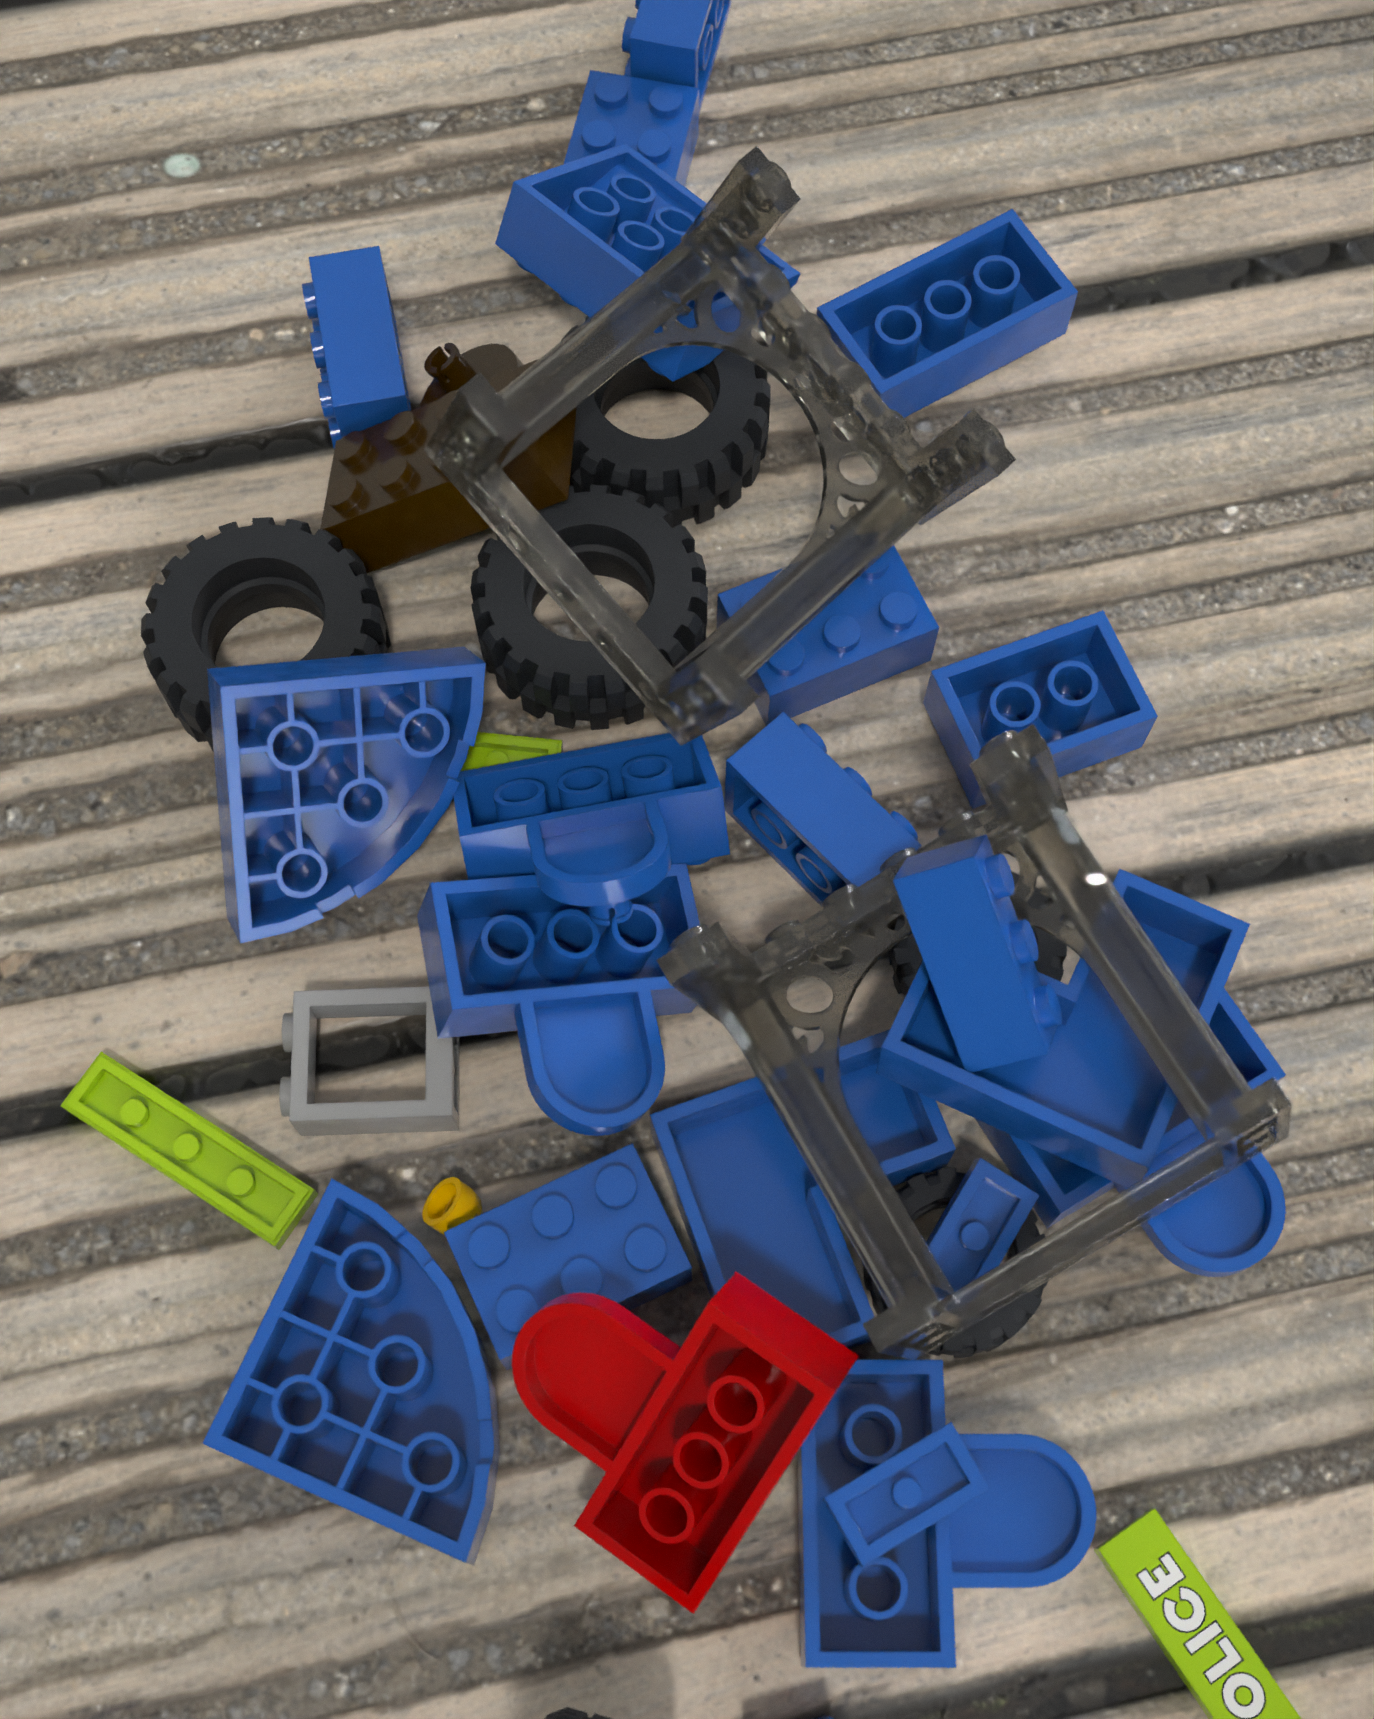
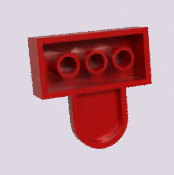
[512,1271,859,1614]

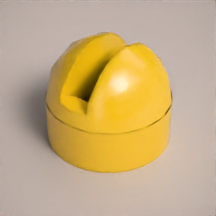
[422,1177,483,1235]

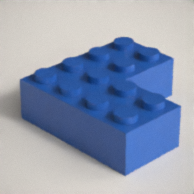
[876,869,1250,1191]
[650,1029,956,1349]

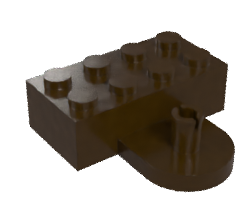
[320,343,577,573]

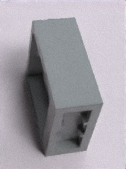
[279,986,460,1136]

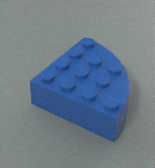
[207,647,486,943]
[202,1178,500,1565]

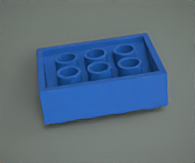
[495,143,801,382]

